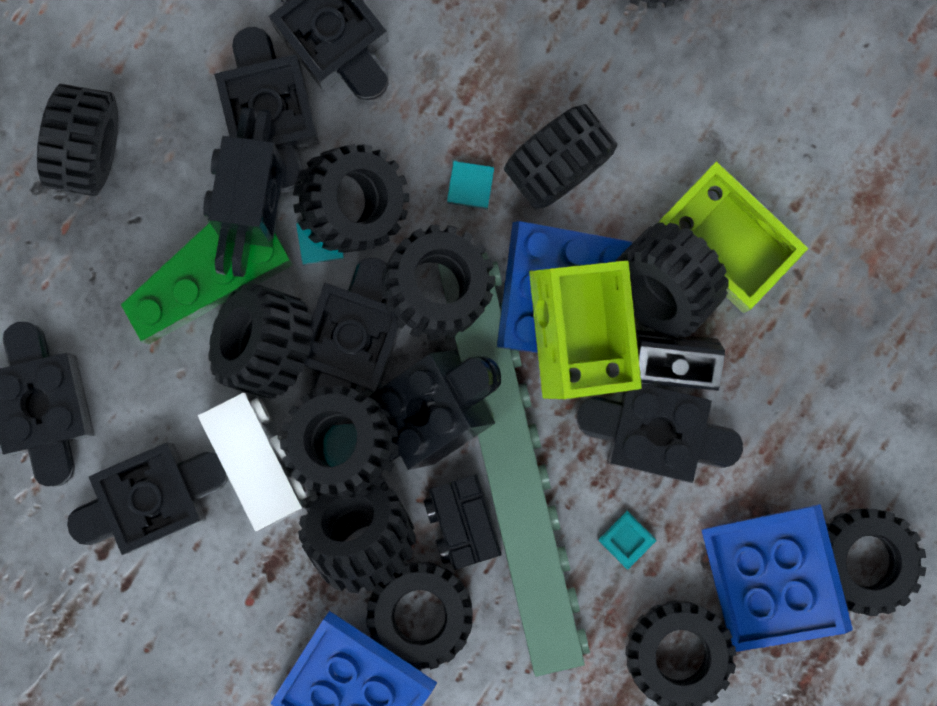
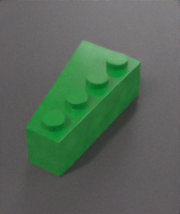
[121,223,294,345]

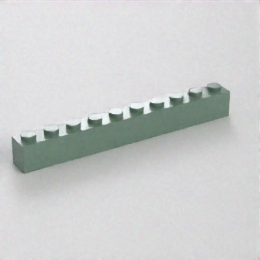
[438,253,590,677]

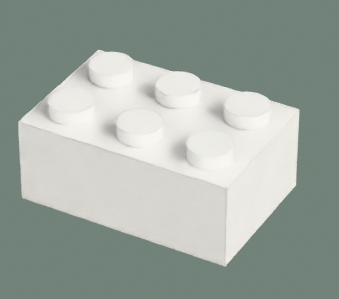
[198,392,311,532]

